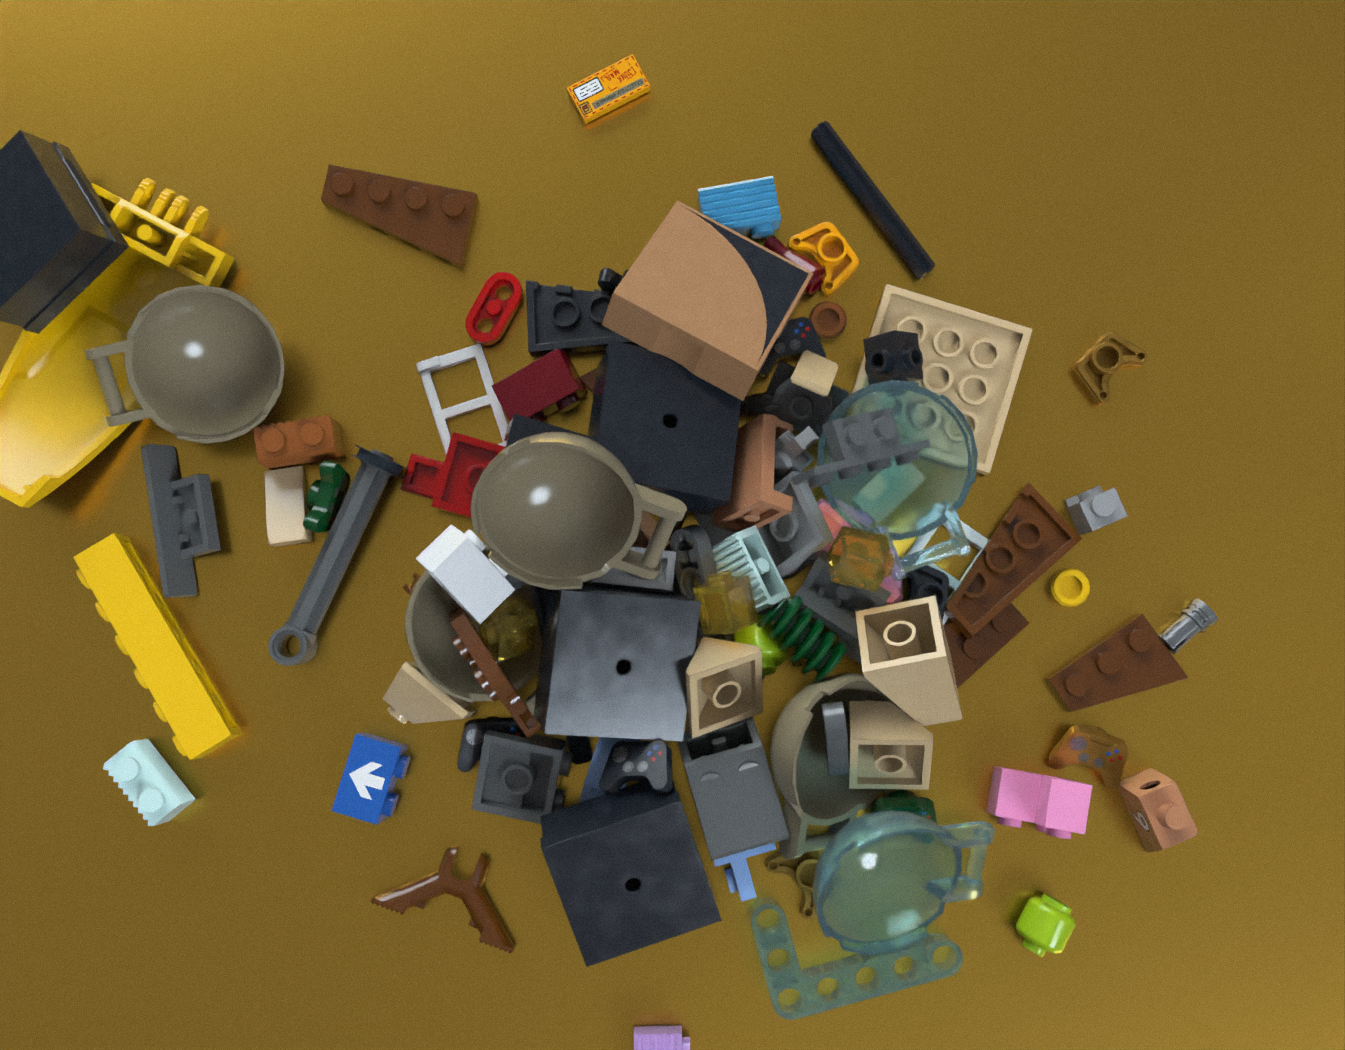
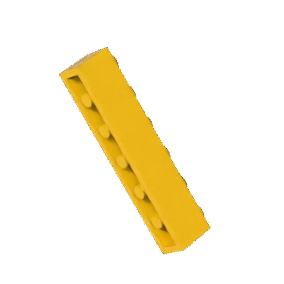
[73,533,242,760]

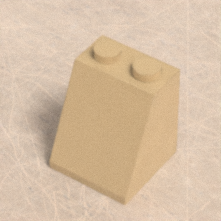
[855,595,963,726]

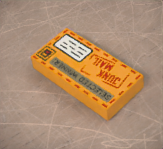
[567,54,650,124]

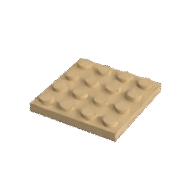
[844,284,1033,475]

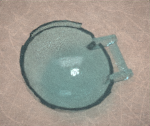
[817,380,978,582]
[813,810,995,955]

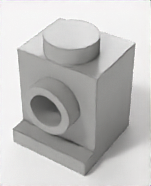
[1064,485,1128,536]

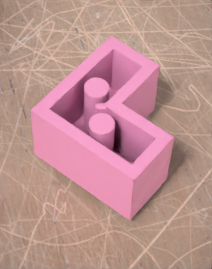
[987,766,1092,839]

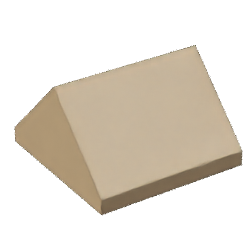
[686,637,763,738]

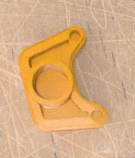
[788,222,859,296]

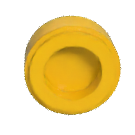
[1048,568,1090,607]

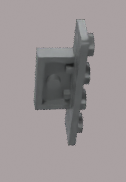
[791,408,931,489]
[141,444,221,598]

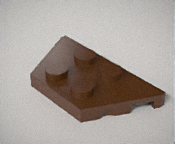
[448,607,541,738]

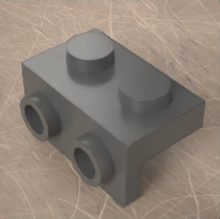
[793,550,891,645]

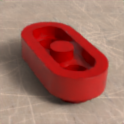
[465,272,523,346]

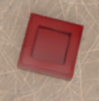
[400,453,444,500]

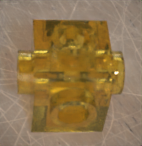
[479,593,540,662]

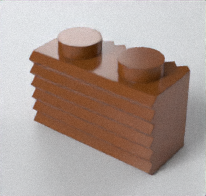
[253,414,345,470]

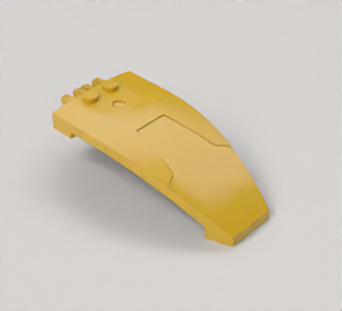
[0,178,235,507]

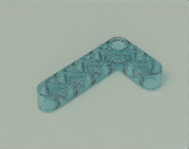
[749,897,963,1020]

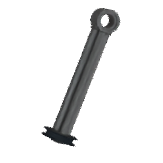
[268,445,408,666]

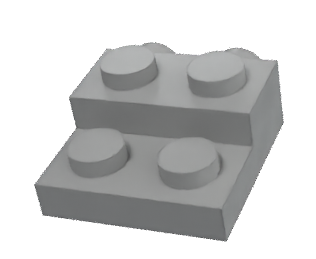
[758,471,834,579]

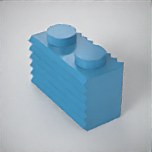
[697,176,781,239]

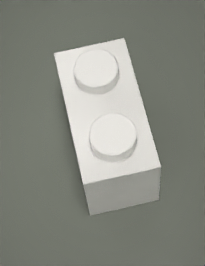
[416,524,515,624]

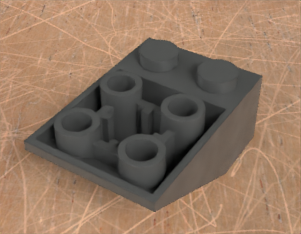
[677,716,790,861]

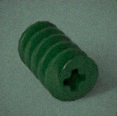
[756,596,847,684]

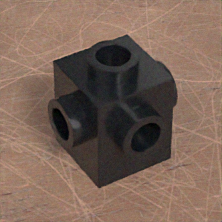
[863,330,923,392]

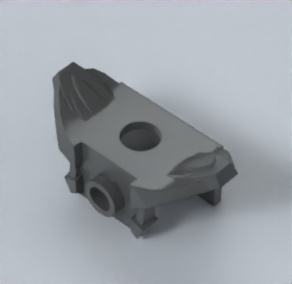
[740,360,850,446]

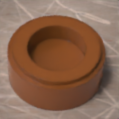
[808,301,847,341]

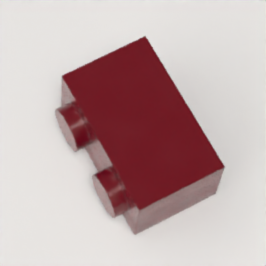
[491,348,588,423]

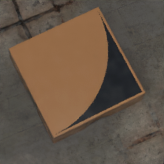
[602,200,814,401]

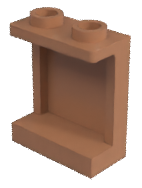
[712,413,793,533]

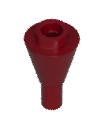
[763,235,825,295]

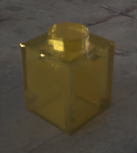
[827,526,894,592]
[693,571,759,635]

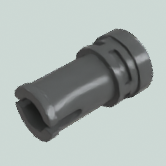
[1158,598,1218,655]

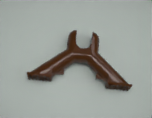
[371,844,516,954]

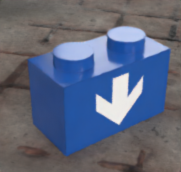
[331,732,410,825]

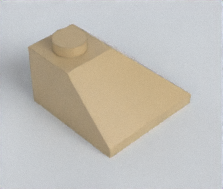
[382,661,478,724]
[849,700,933,790]

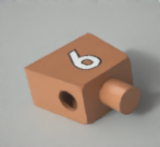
[1117,768,1198,852]

